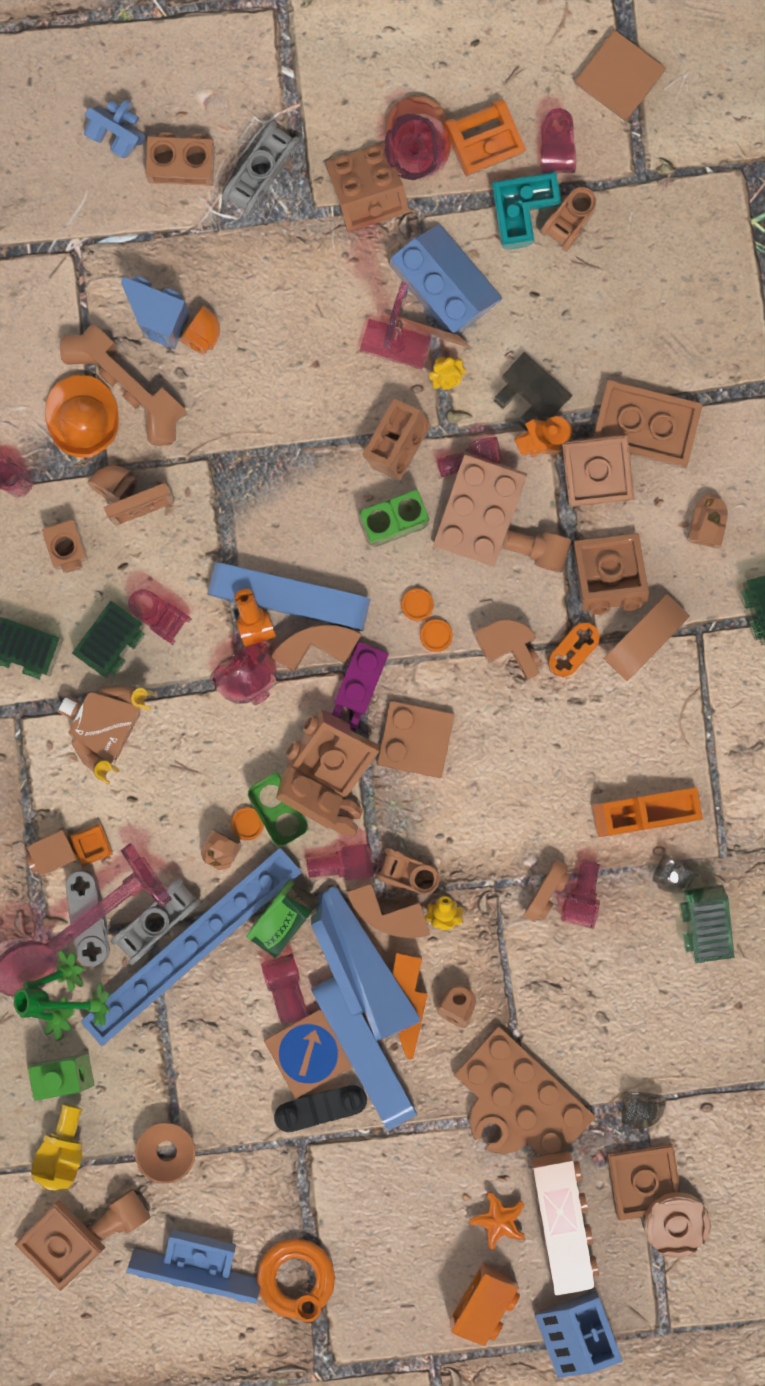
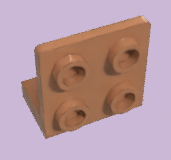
[325,143,410,232]

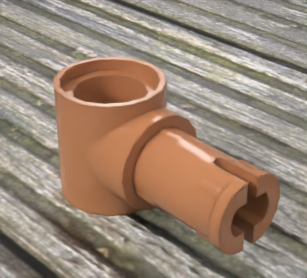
[503,530,571,573]
[87,1189,151,1242]

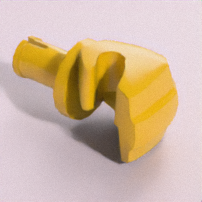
[31,1104,83,1191]

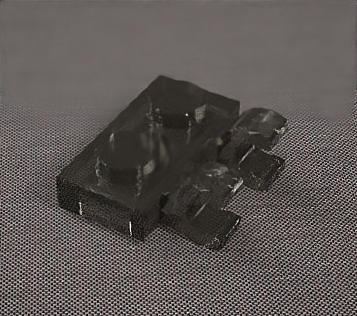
[494,352,572,431]

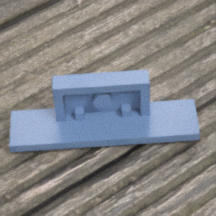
[127,1229,260,1304]

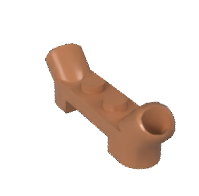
[60,323,187,446]

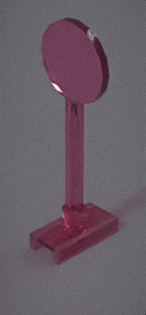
[360,281,431,370]
[0,843,172,997]

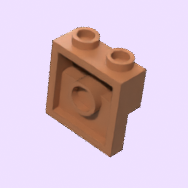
[574,533,649,615]
[285,710,379,800]

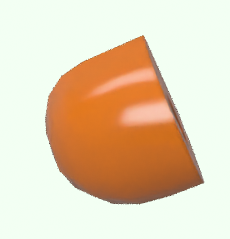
[179,305,220,354]

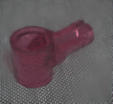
[437,437,504,477]
[0,452,33,498]
[307,844,374,880]
[561,860,600,929]

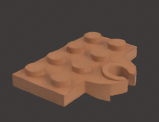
[454,1026,596,1156]

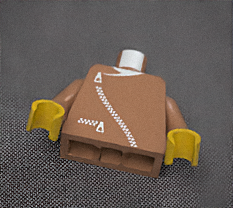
[58,685,155,785]

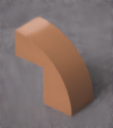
[603,594,690,681]
[271,625,362,673]
[347,883,430,938]

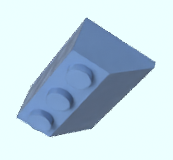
[390,224,502,336]

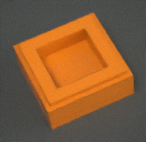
[70,824,113,867]

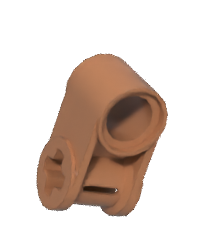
[540,187,597,252]
[375,847,440,895]

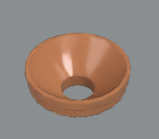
[135,1122,196,1184]

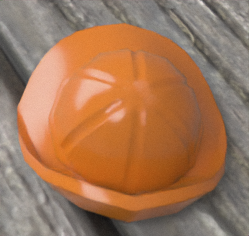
[45,375,119,458]

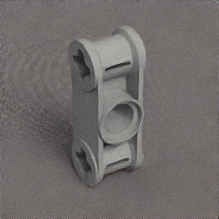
[222,121,301,217]
[66,871,110,967]
[110,877,203,966]

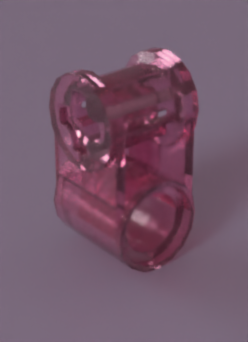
[541,108,576,174]
[128,589,192,645]

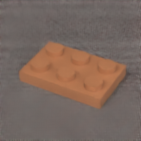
[593,380,703,469]
[433,452,528,567]

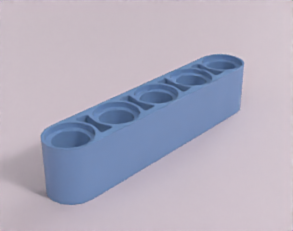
[207,562,371,631]
[311,976,418,1131]

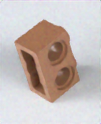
[146,132,215,186]
[362,398,431,481]

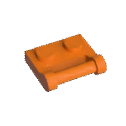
[442,98,526,177]

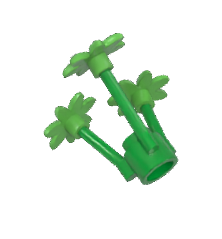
[14,950,110,1040]

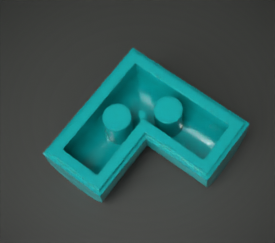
[492,172,562,250]

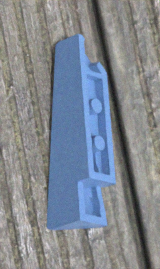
[311,887,420,1041]

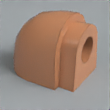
[87,465,137,503]
[437,985,476,1028]

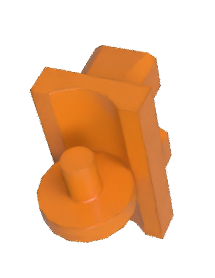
[514,416,572,457]

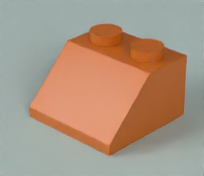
[450,1262,520,1346]

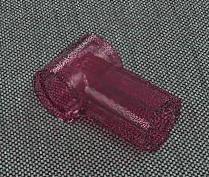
[261,953,309,1024]

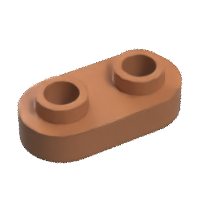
[523,859,570,923]

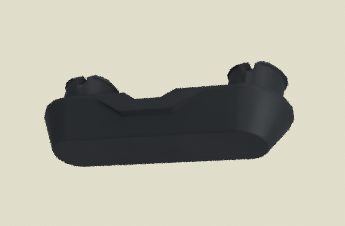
[274,1085,367,1132]

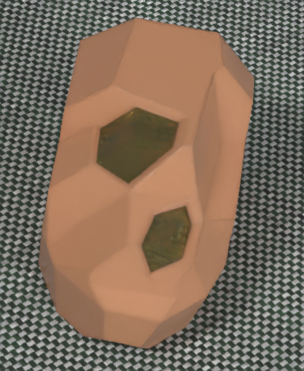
[687,493,728,549]
[201,829,242,870]

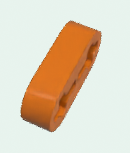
[548,623,600,678]

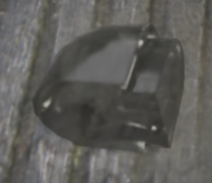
[652,853,702,894]
[621,1092,667,1129]

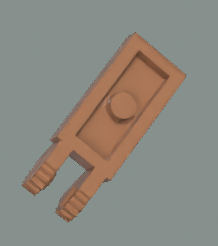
[276,767,363,837]

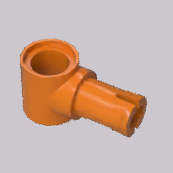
[234,589,276,648]

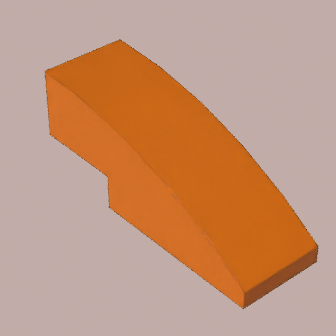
[592,787,703,837]
[393,951,428,1059]

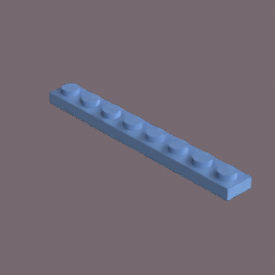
[80,847,302,1046]

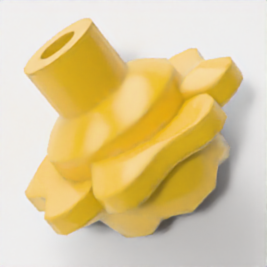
[429,357,467,390]
[425,896,464,931]

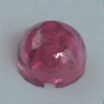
[384,113,451,180]
[210,643,277,705]

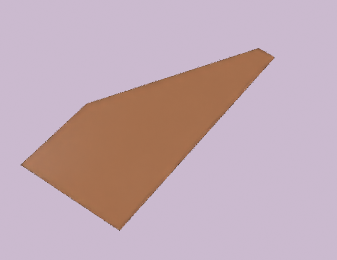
[385,312,472,349]

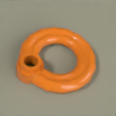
[256,1238,335,1322]

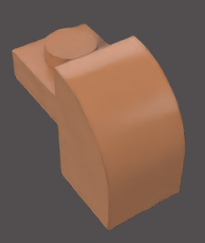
[473,620,542,681]

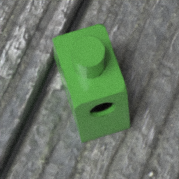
[27,1053,95,1101]

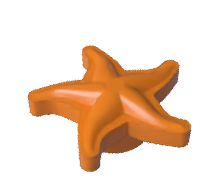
[469,1192,525,1251]

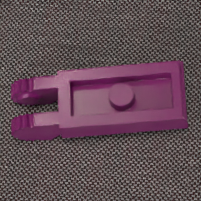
[332,642,389,732]

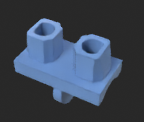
[84,99,147,158]

